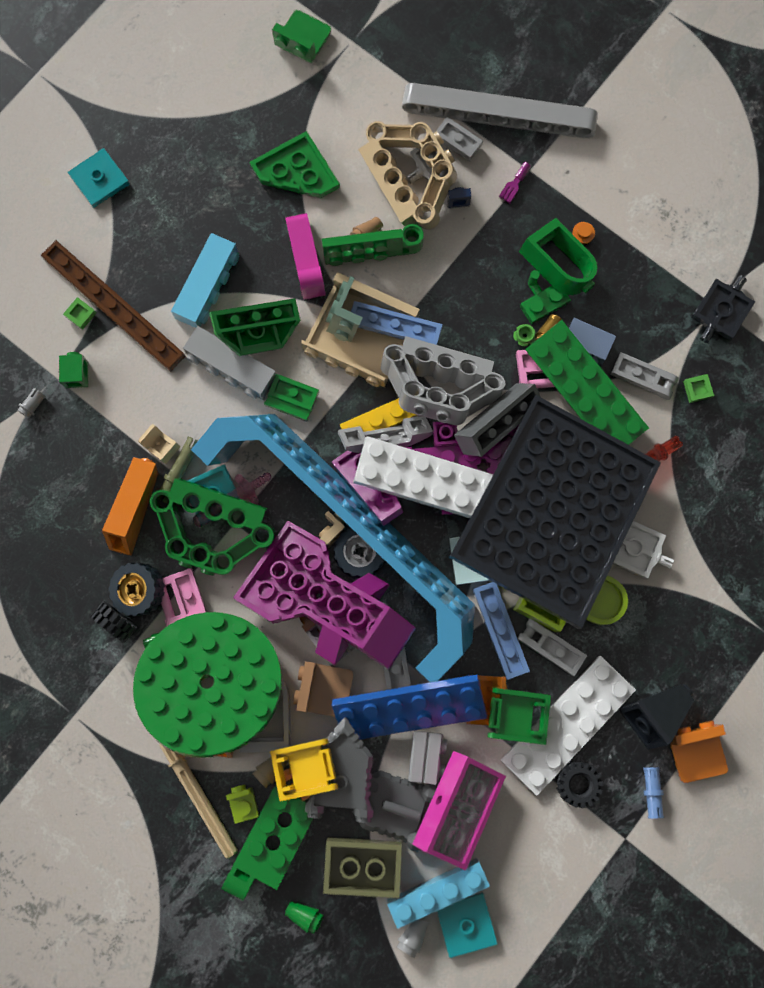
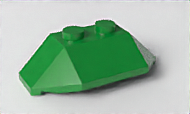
[209,298,301,357]

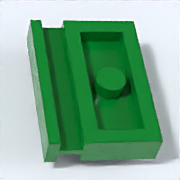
[264,374,320,422]

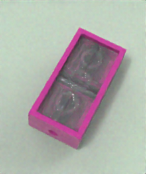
[413,751,506,870]

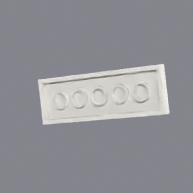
[353,436,493,518]
[501,656,636,796]

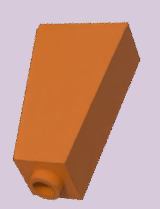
[102,457,158,556]

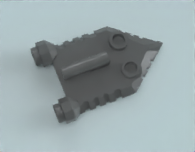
[305,717,374,823]
[350,770,438,852]

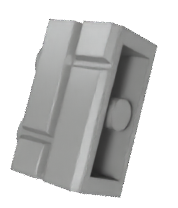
[408,730,447,785]

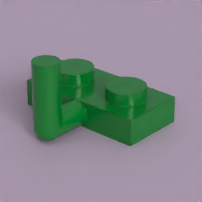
[520,270,571,325]

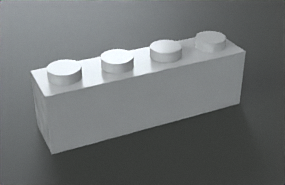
[183,326,276,400]

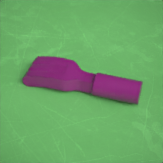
[499,162,531,204]

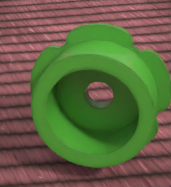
[513,324,536,346]

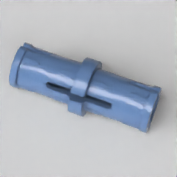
[643,767,664,819]

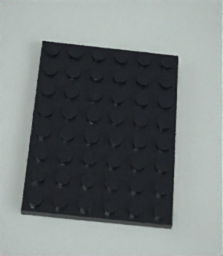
[449,395,661,629]

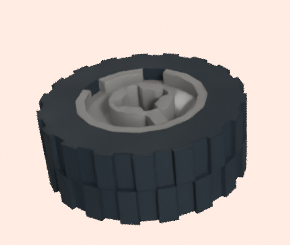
[334,527,385,579]

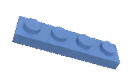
[351,301,442,345]
[473,582,530,680]

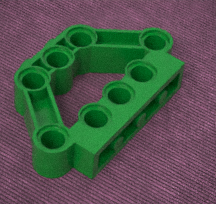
[150,478,276,576]

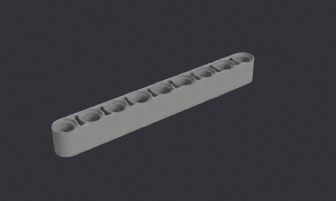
[402,83,598,138]

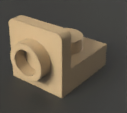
[319,511,346,548]

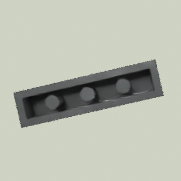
[454,383,541,457]

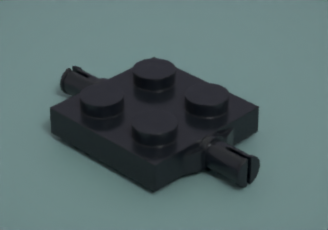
[691,275,756,343]

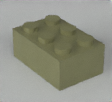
[323,837,402,898]

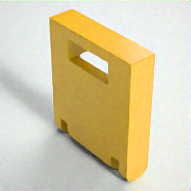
[270,738,338,801]

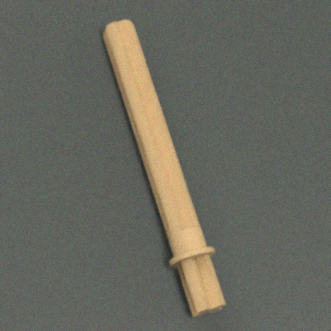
[159,744,237,858]

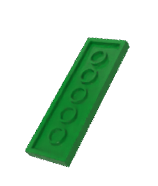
[525,320,649,445]

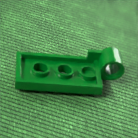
[322,224,424,266]
[221,786,313,901]

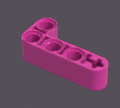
[285,213,326,300]

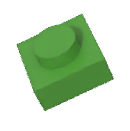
[63,297,97,330]
[683,374,714,403]

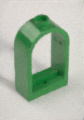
[519,218,597,295]

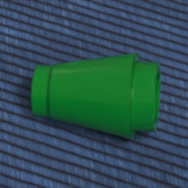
[285,901,324,934]

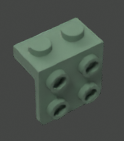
[325,276,363,342]

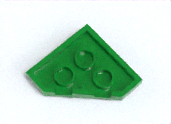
[249,131,340,198]

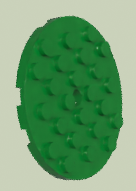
[133,612,282,758]

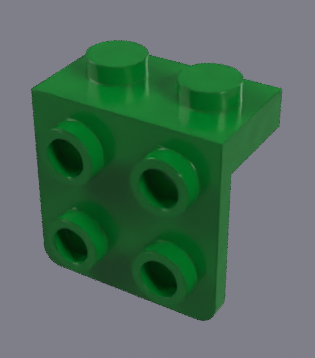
[272,10,331,64]

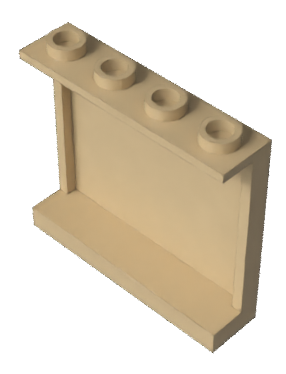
[301,272,420,387]

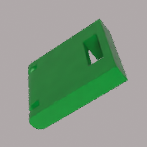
[487,688,551,745]

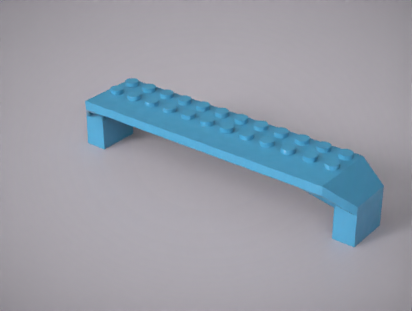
[191,414,475,682]

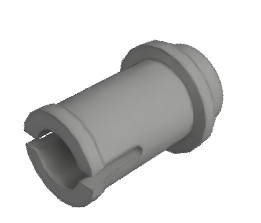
[17,388,46,418]

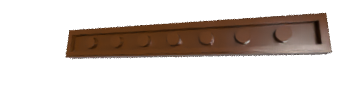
[40,240,186,372]

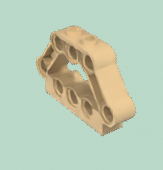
[358,121,457,229]

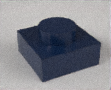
[447,187,472,208]

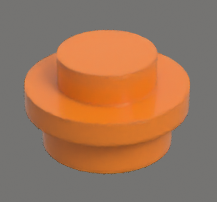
[572,222,595,244]

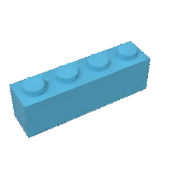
[171,233,239,328]
[387,858,490,929]

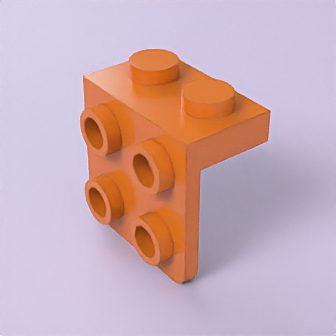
[670,721,728,783]

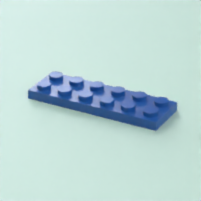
[332,675,487,740]

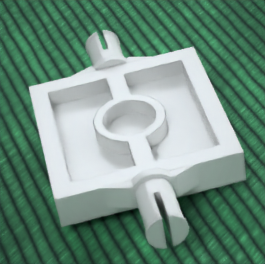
[613,521,674,579]

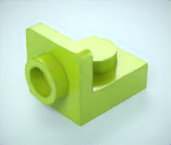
[226,784,259,824]

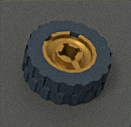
[109,563,165,616]

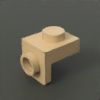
[138,424,181,464]

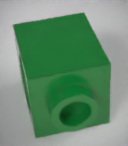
[59,352,88,388]

